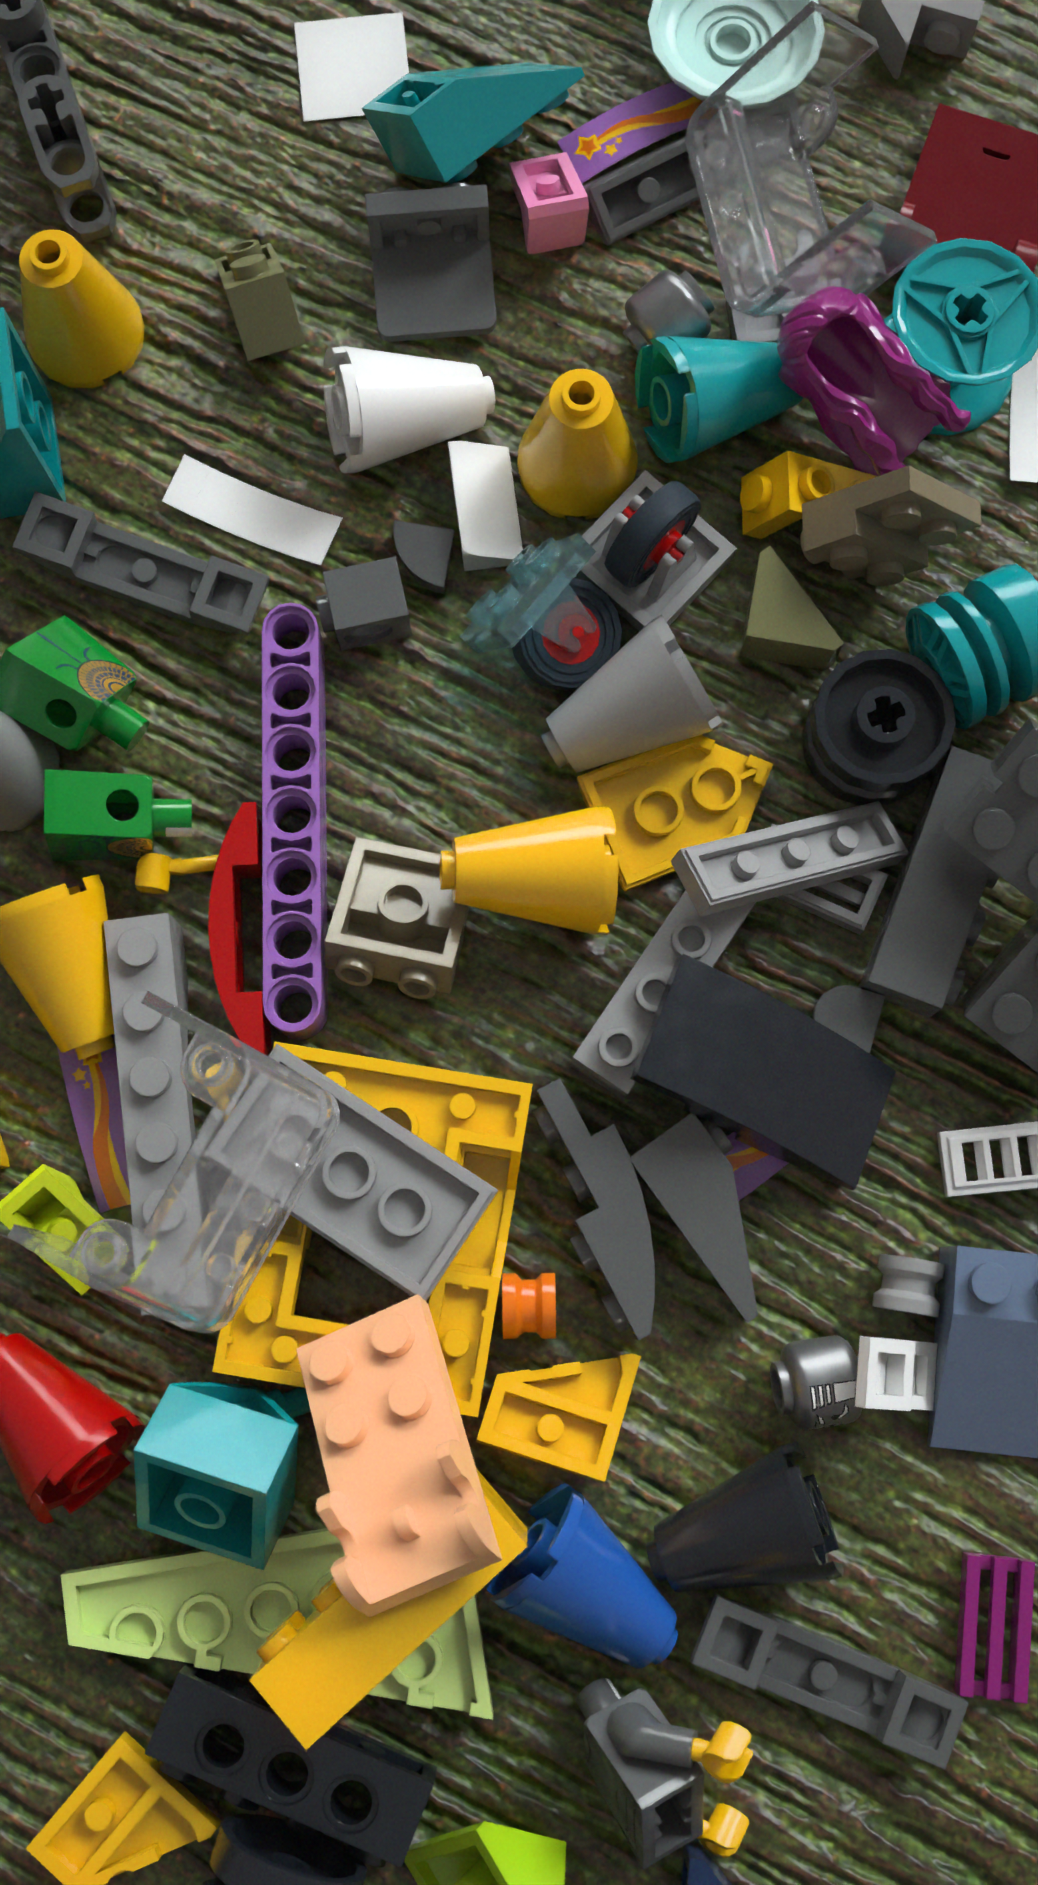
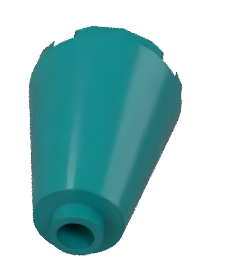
[635,336,804,463]

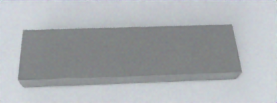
[671,801,909,917]

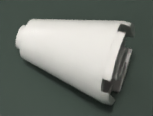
[323,346,495,473]

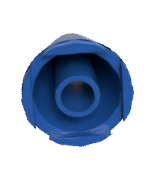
[487,1483,678,1669]

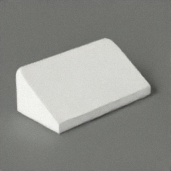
[448,441,524,571]

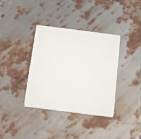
[294,12,409,122]

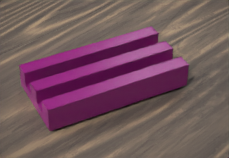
[954,1552,1035,1704]

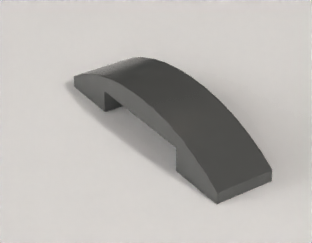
[12,491,270,636]
[690,1594,969,1769]

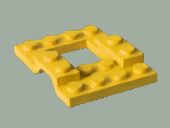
[212,1041,533,1417]

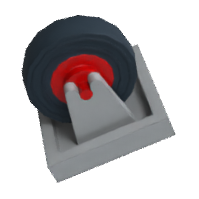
[563,470,737,631]

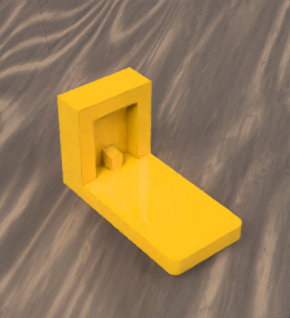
[740,451,878,539]

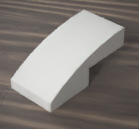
[855,1336,938,1411]

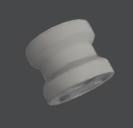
[872,1254,945,1318]

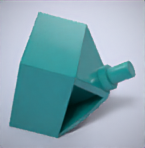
[134,1382,311,1570]

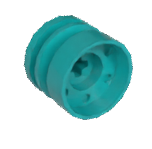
[905,564,1038,730]

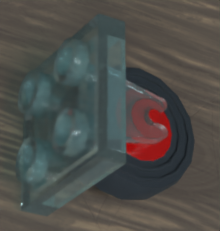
[460,533,622,691]

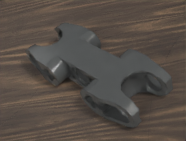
[0,0,117,243]

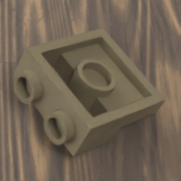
[800,465,982,586]
[325,837,470,999]

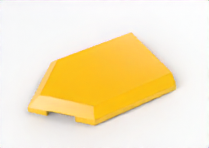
[577,735,773,892]

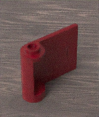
[876,103,1038,273]

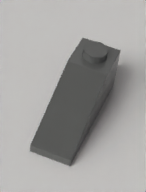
[630,1113,758,1323]

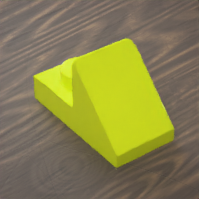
[0,1164,132,1295]

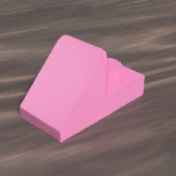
[509,152,589,254]

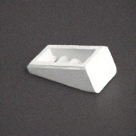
[937,1121,1038,1197]

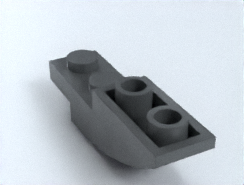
[532,1078,655,1340]

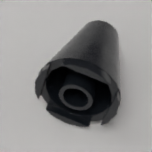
[646,1441,844,1592]

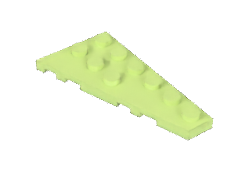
[61,1528,494,1720]

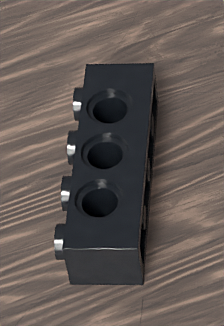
[145,1663,437,1867]

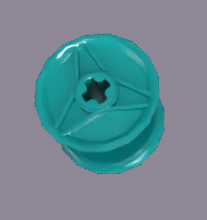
[884,238,1038,436]

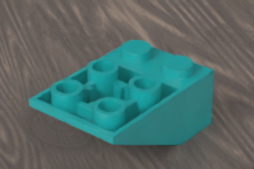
[361,63,585,184]

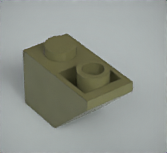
[215,240,306,361]

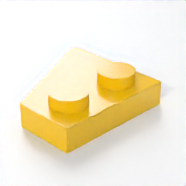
[26,1731,222,1885]

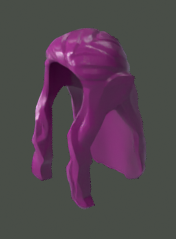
[777,286,971,476]

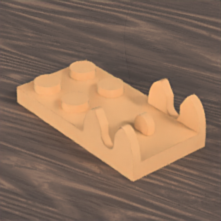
[296,1294,502,1617]

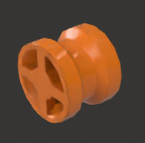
[502,1273,556,1339]

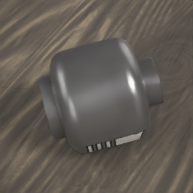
[770,1335,862,1430]

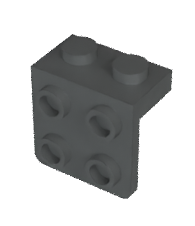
[365,183,497,342]

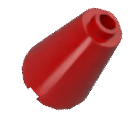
[0,1333,146,1524]

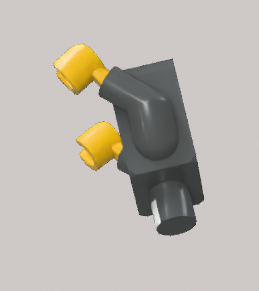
[576,1678,753,1870]

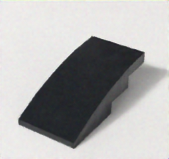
[630,954,896,1190]

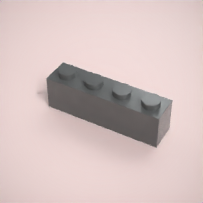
[858,746,1003,1018]

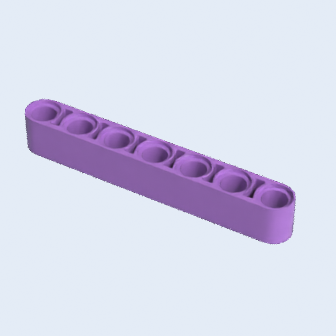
[262,603,328,1040]

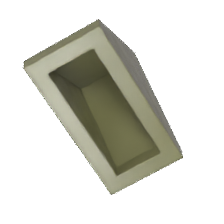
[739,546,844,670]

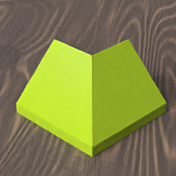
[404,1821,566,1885]

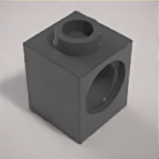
[316,556,413,651]

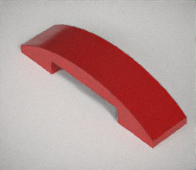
[208,802,272,1064]

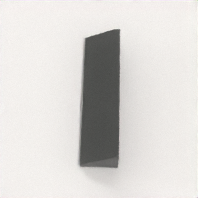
[583,86,812,245]

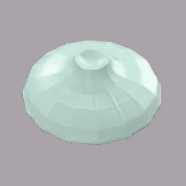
[648,0,823,107]

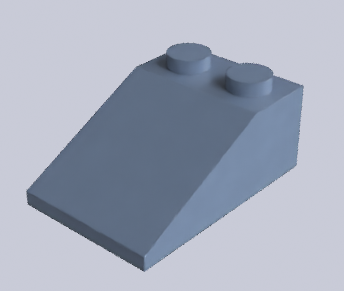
[927,1246,1038,1458]

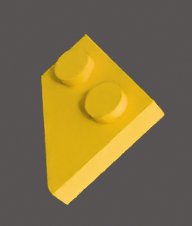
[476,1353,641,1484]

